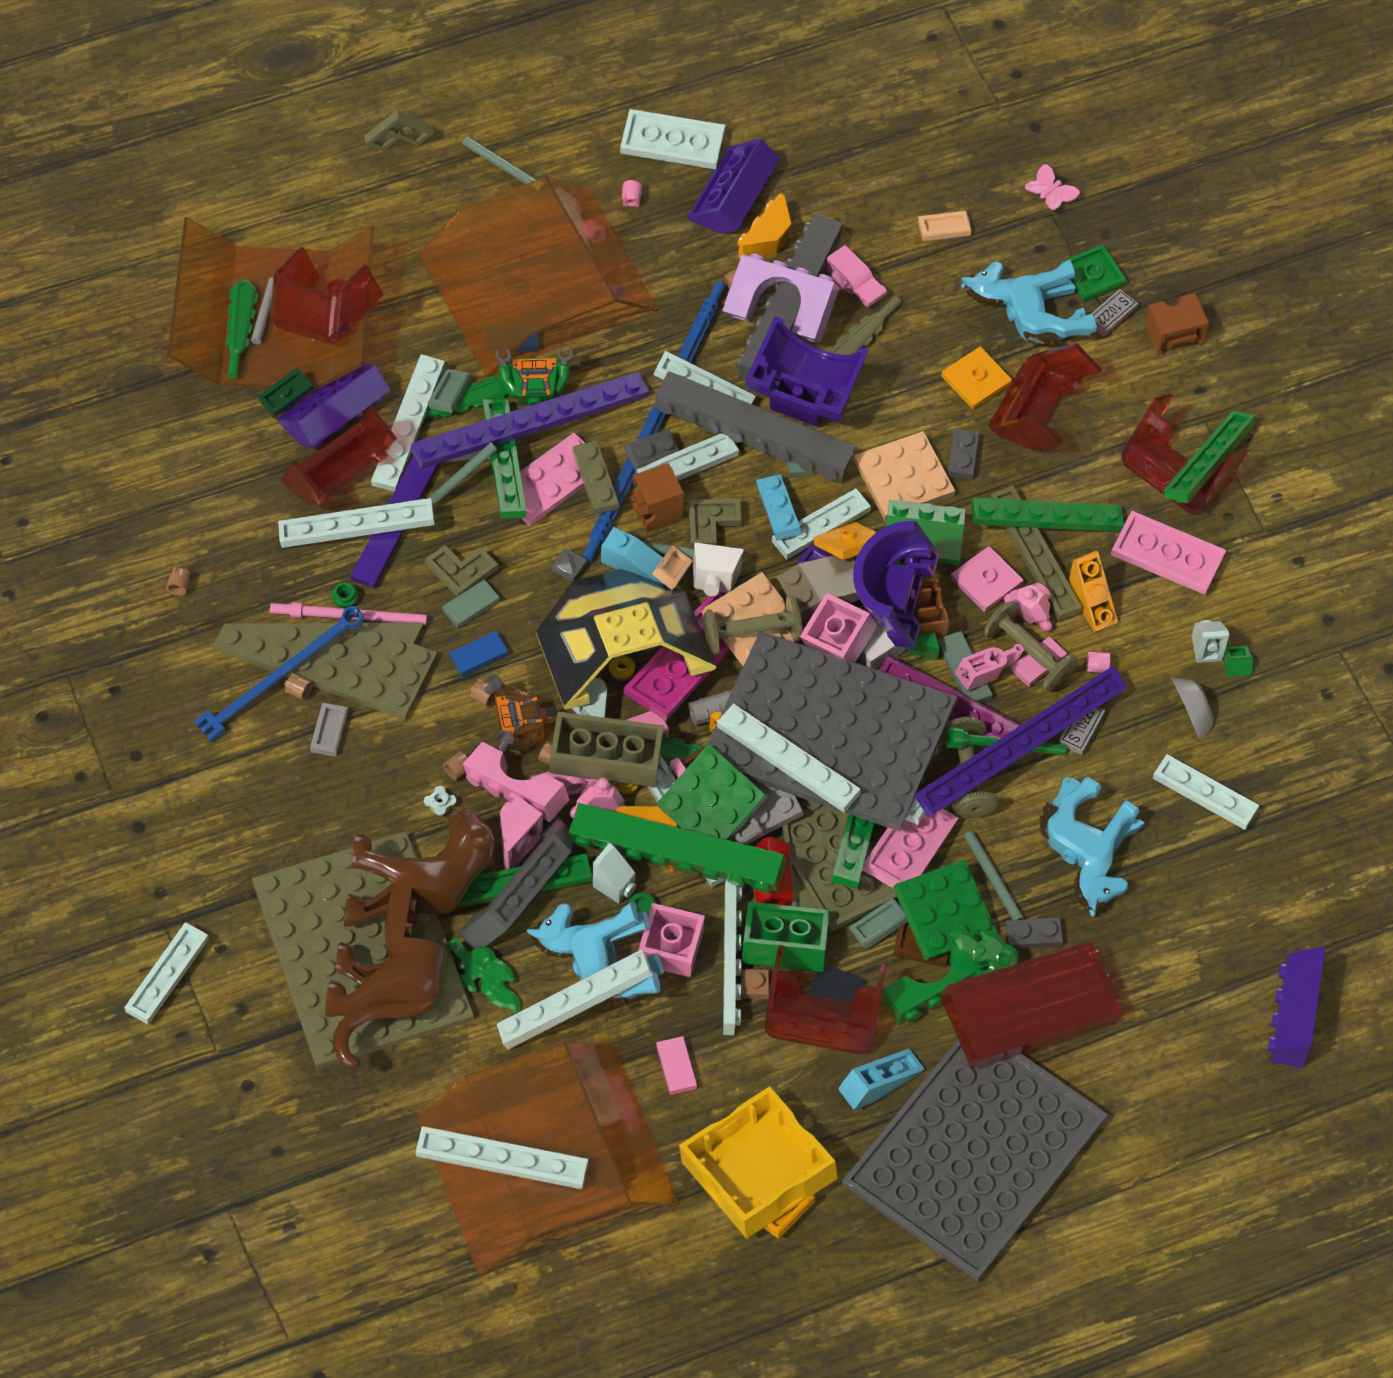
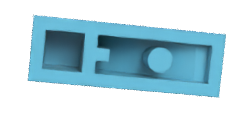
[601,527,664,584]
[838,1049,925,1110]

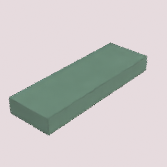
[937,631,992,703]

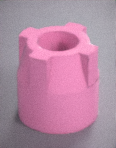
[622,180,642,207]
[1087,652,1110,673]

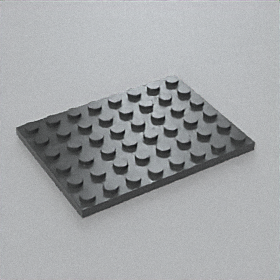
[706,632,957,831]
[842,1020,1108,1282]

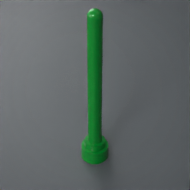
[946,727,1067,755]

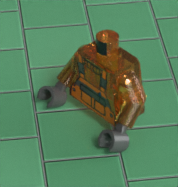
[485,674,557,752]

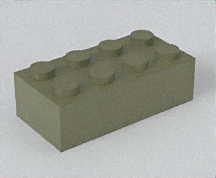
[550,712,664,787]

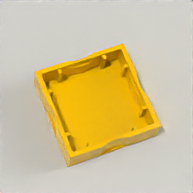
[679,1086,837,1239]

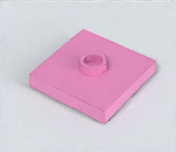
[950,546,1024,613]

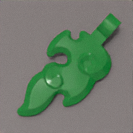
[949,930,1032,991]
[447,937,520,1014]

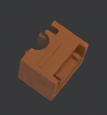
[1144,293,1209,356]
[632,463,684,532]
[913,577,949,639]

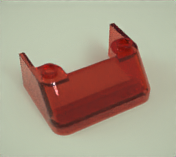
[270,247,384,343]
[989,343,1102,451]
[1121,393,1250,514]
[281,406,398,507]
[764,945,887,1054]

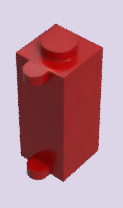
[753,837,794,905]

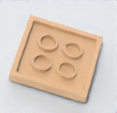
[854,431,955,521]
[702,572,805,666]

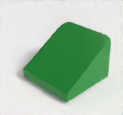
[908,632,939,661]
[1223,646,1253,677]

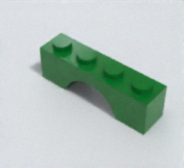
[881,947,989,1026]

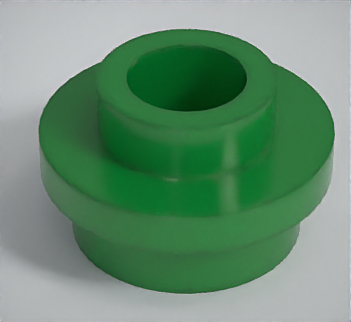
[332,582,358,608]

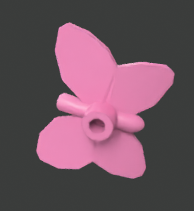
[1025,164,1080,210]

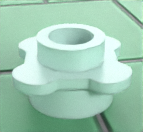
[424,786,456,816]

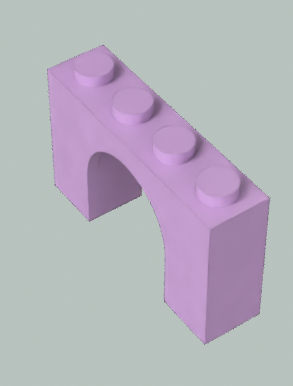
[722,253,839,344]

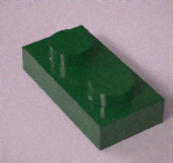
[257,367,313,418]

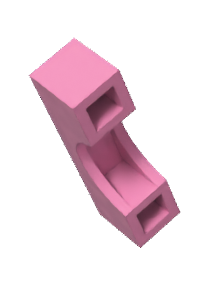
[463,742,570,822]

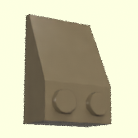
[776,556,860,627]

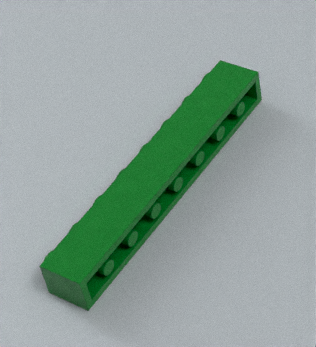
[569,803,787,893]

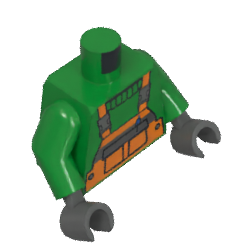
[495,346,573,407]

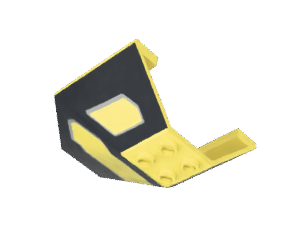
[536,569,716,709]

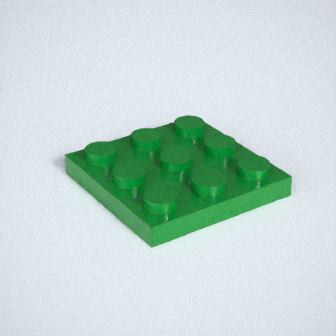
[656,744,768,841]
[893,859,997,961]

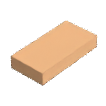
[918,211,971,241]
[652,545,693,590]

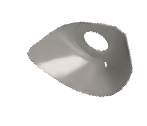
[1170,677,1214,740]

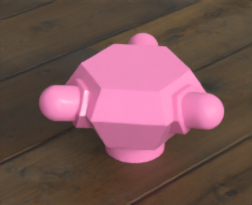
[1004,583,1052,632]
[570,777,626,818]

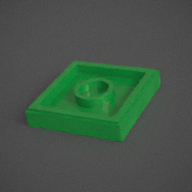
[1060,244,1127,303]

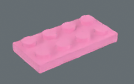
[520,433,607,527]
[1111,511,1226,595]
[862,808,958,889]

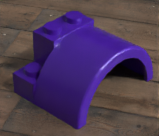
[746,316,868,427]
[853,521,939,648]

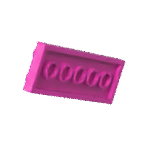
[623,592,731,721]

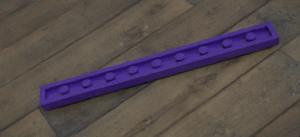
[410,372,649,469]
[915,665,1128,817]

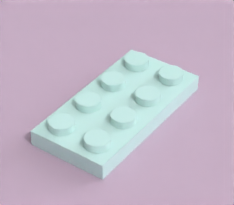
[620,109,725,169]

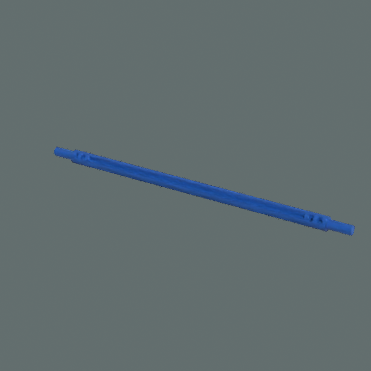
[582,281,725,562]

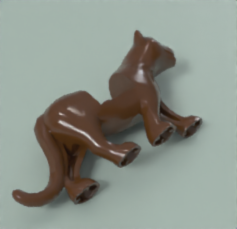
[325,809,495,1069]

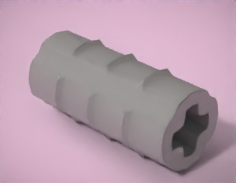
[688,690,732,725]

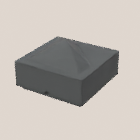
[552,548,587,582]

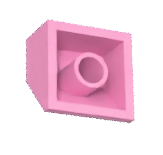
[500,796,543,870]

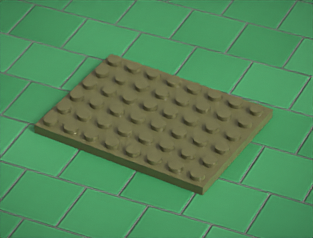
[252,831,474,1070]

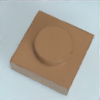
[741,969,769,999]

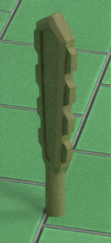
[825,296,902,355]

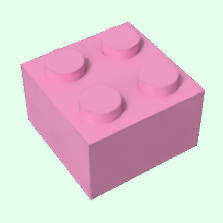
[800,593,878,663]
[638,903,705,977]

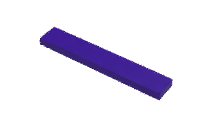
[350,456,438,589]

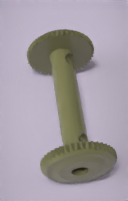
[704,595,802,655]
[985,601,1077,691]
[941,717,999,818]

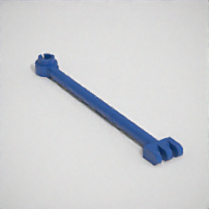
[195,606,364,742]

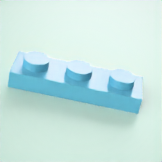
[756,474,801,540]

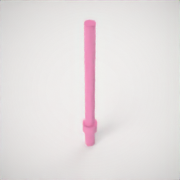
[270,602,427,625]

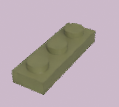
[572,441,619,515]

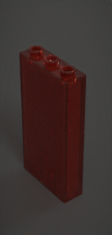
[940,941,1124,1069]

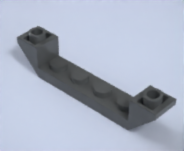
[458,816,574,949]

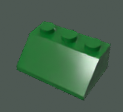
[886,500,966,565]
[742,902,829,972]

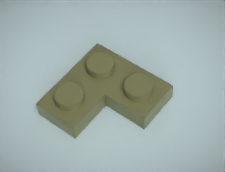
[364,110,434,151]
[689,499,741,549]
[425,545,498,597]

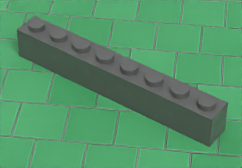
[736,213,843,381]
[654,371,856,483]

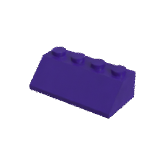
[687,139,779,234]
[276,363,390,448]
[1267,947,1325,1068]

